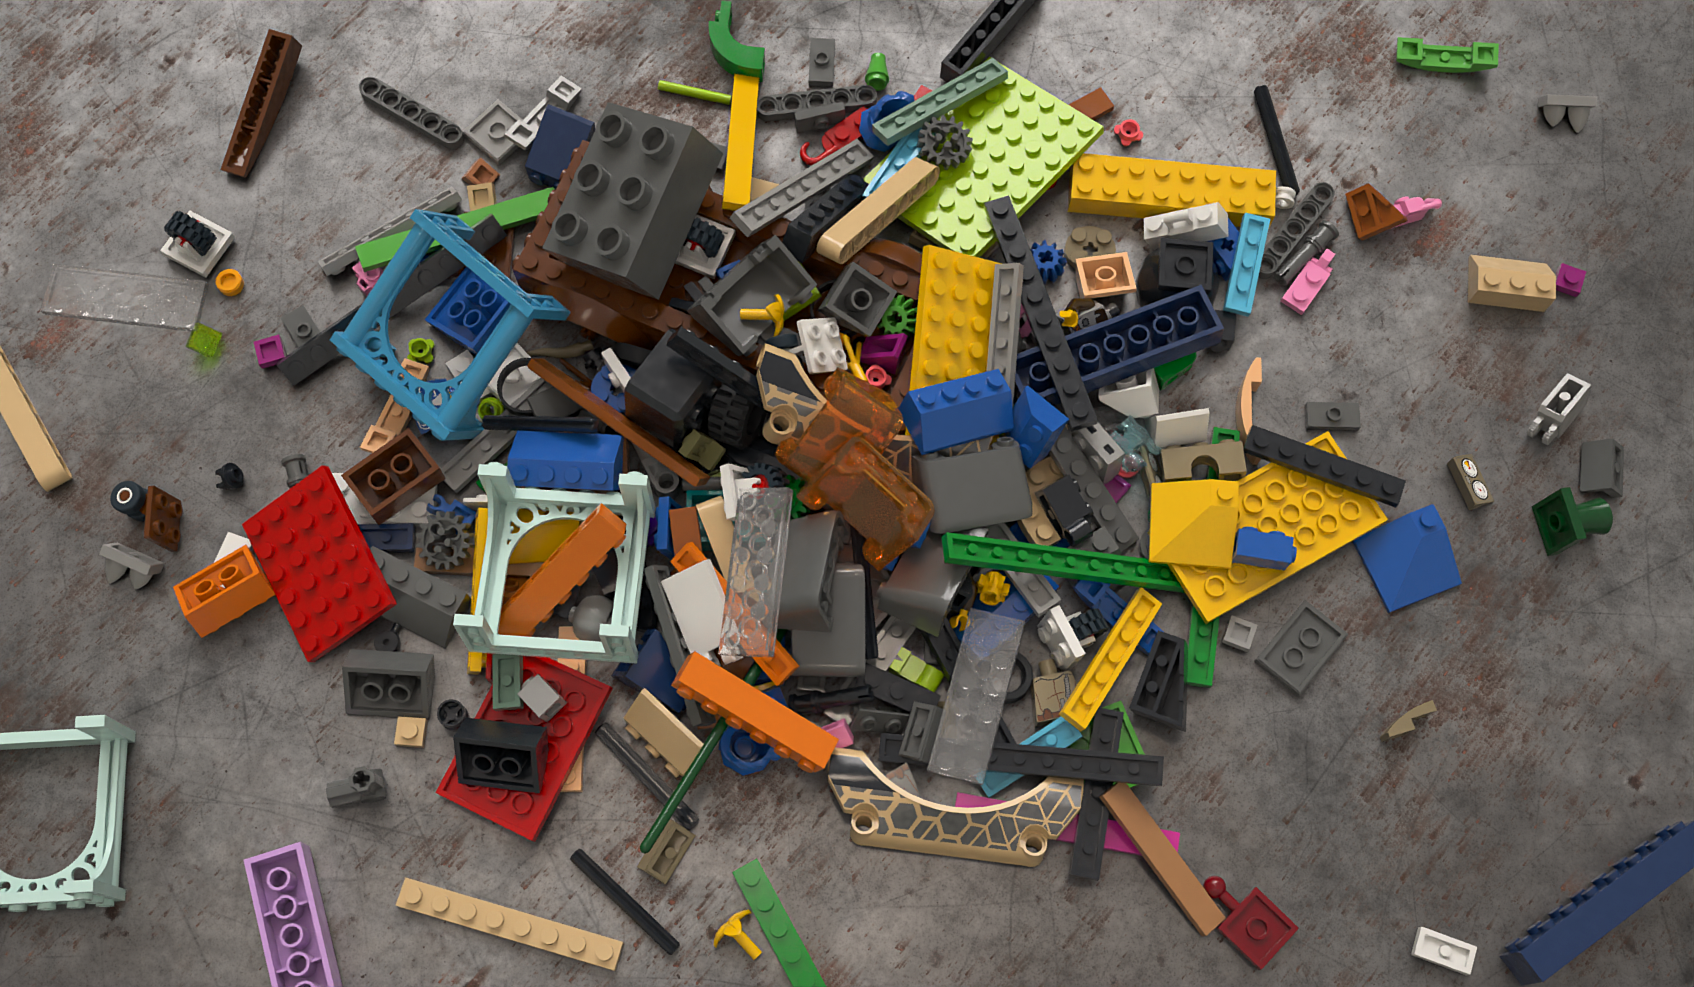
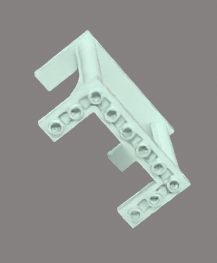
[453,462,656,663]
[0,715,136,912]

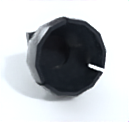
[1135,238,1219,307]

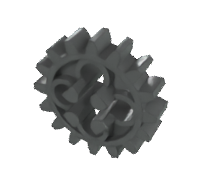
[917,115,973,170]
[415,511,475,570]

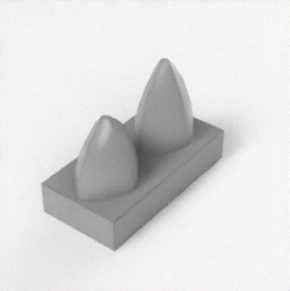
[1538,94,1597,133]
[99,542,164,589]

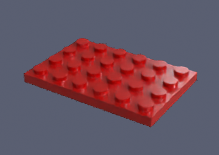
[242,465,397,662]
[435,656,613,842]

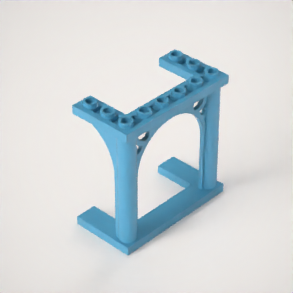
[330,209,571,441]

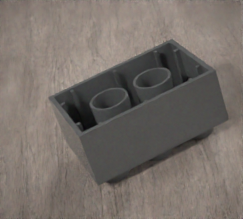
[542,102,723,300]

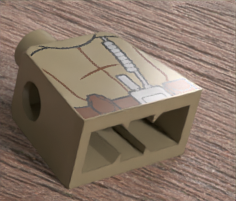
[1030,659,1077,728]

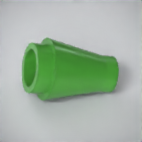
[865,53,889,91]

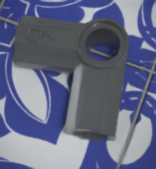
[326,766,386,808]

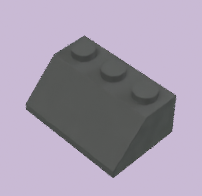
[342,649,435,719]

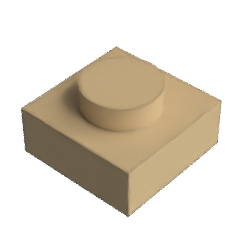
[467,182,497,211]
[394,716,428,748]

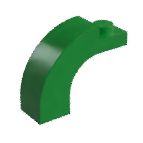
[708,0,765,82]

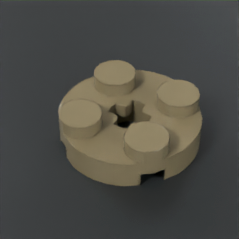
[1064,226,1116,272]

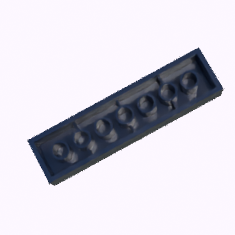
[1014,285,1224,406]
[1499,821,1694,986]

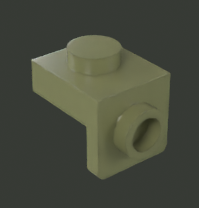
[678,429,726,471]

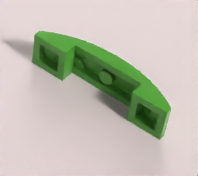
[1396,37,1499,73]

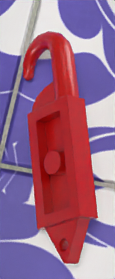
[800,106,868,166]

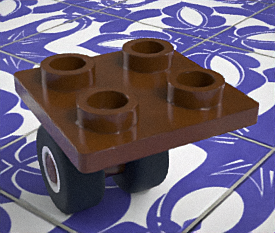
[110,481,183,552]

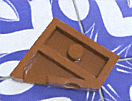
[1345,183,1408,241]

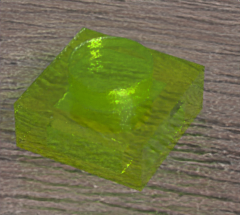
[185,322,223,358]

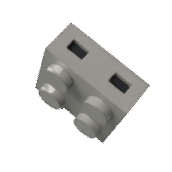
[1072,422,1125,484]

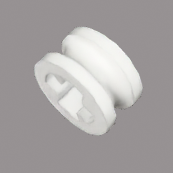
[1275,187,1296,209]

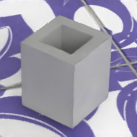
[518,674,567,722]

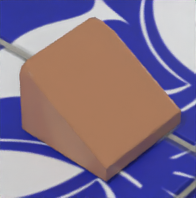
[461,157,500,185]

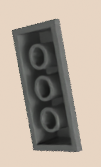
[370,546,471,649]

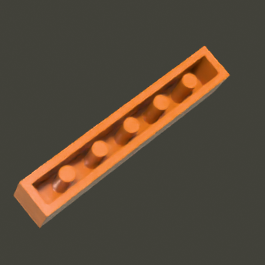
[498,503,627,637]
[671,651,839,773]

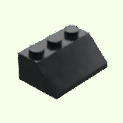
[453,718,549,793]

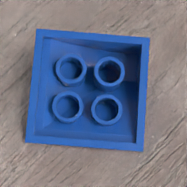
[425,266,523,356]
[1352,504,1462,613]

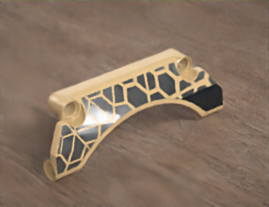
[756,343,993,494]
[828,747,1084,867]

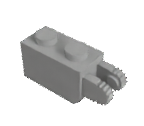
[1527,373,1591,445]

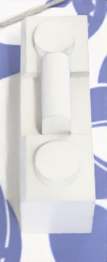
[1144,202,1228,251]

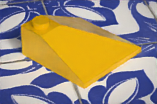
[1149,479,1239,569]

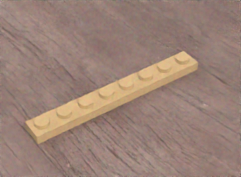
[396,877,624,971]

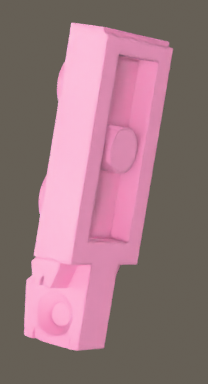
[1280,249,1335,315]

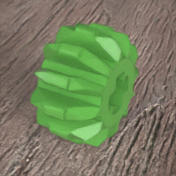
[877,295,917,339]

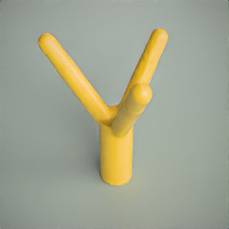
[843,335,869,386]

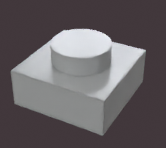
[1221,615,1258,652]

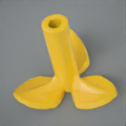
[740,294,784,337]
[713,910,762,960]

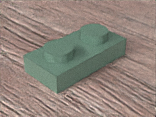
[493,654,523,711]

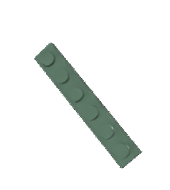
[872,58,1008,146]

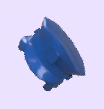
[859,91,915,152]
[719,727,781,776]

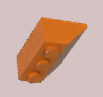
[173,544,275,638]

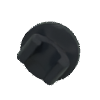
[215,463,243,490]

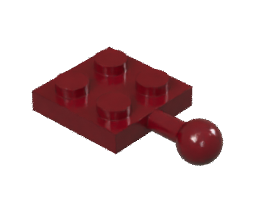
[1203,875,1299,970]

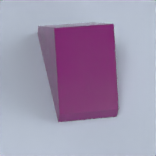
[860,333,907,375]

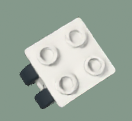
[765,317,848,374]

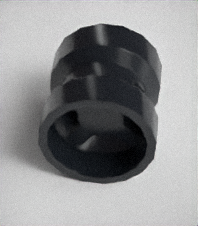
[437,699,470,732]

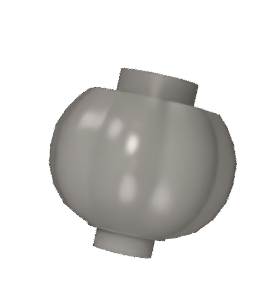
[568,595,614,642]

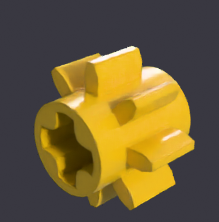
[976,571,1010,605]

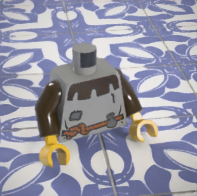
[1056,298,1121,336]

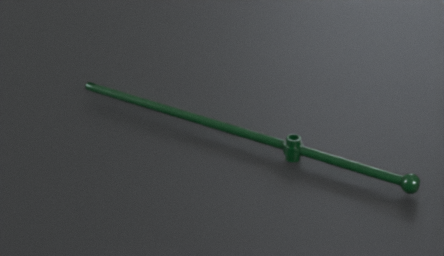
[640,629,788,854]

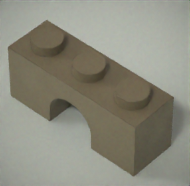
[1160,439,1247,482]

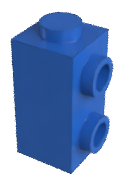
[1232,527,1297,571]

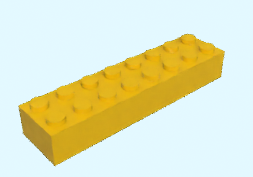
[1067,153,1276,229]

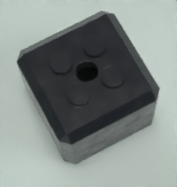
[624,328,722,448]

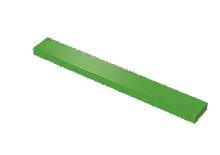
[355,187,554,272]

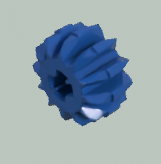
[1030,240,1066,285]

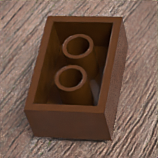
[341,428,446,526]

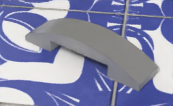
[504,75,582,150]

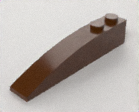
[220,29,302,178]

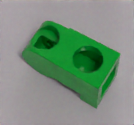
[1154,352,1197,391]

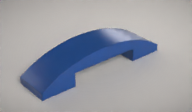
[1073,580,1164,656]

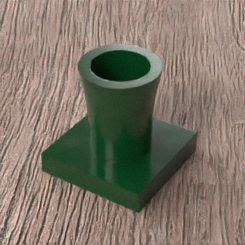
[1532,487,1613,556]

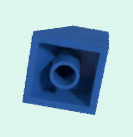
[1005,386,1069,469]

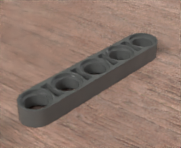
[359,77,464,149]
[757,85,877,121]
[1258,182,1335,279]

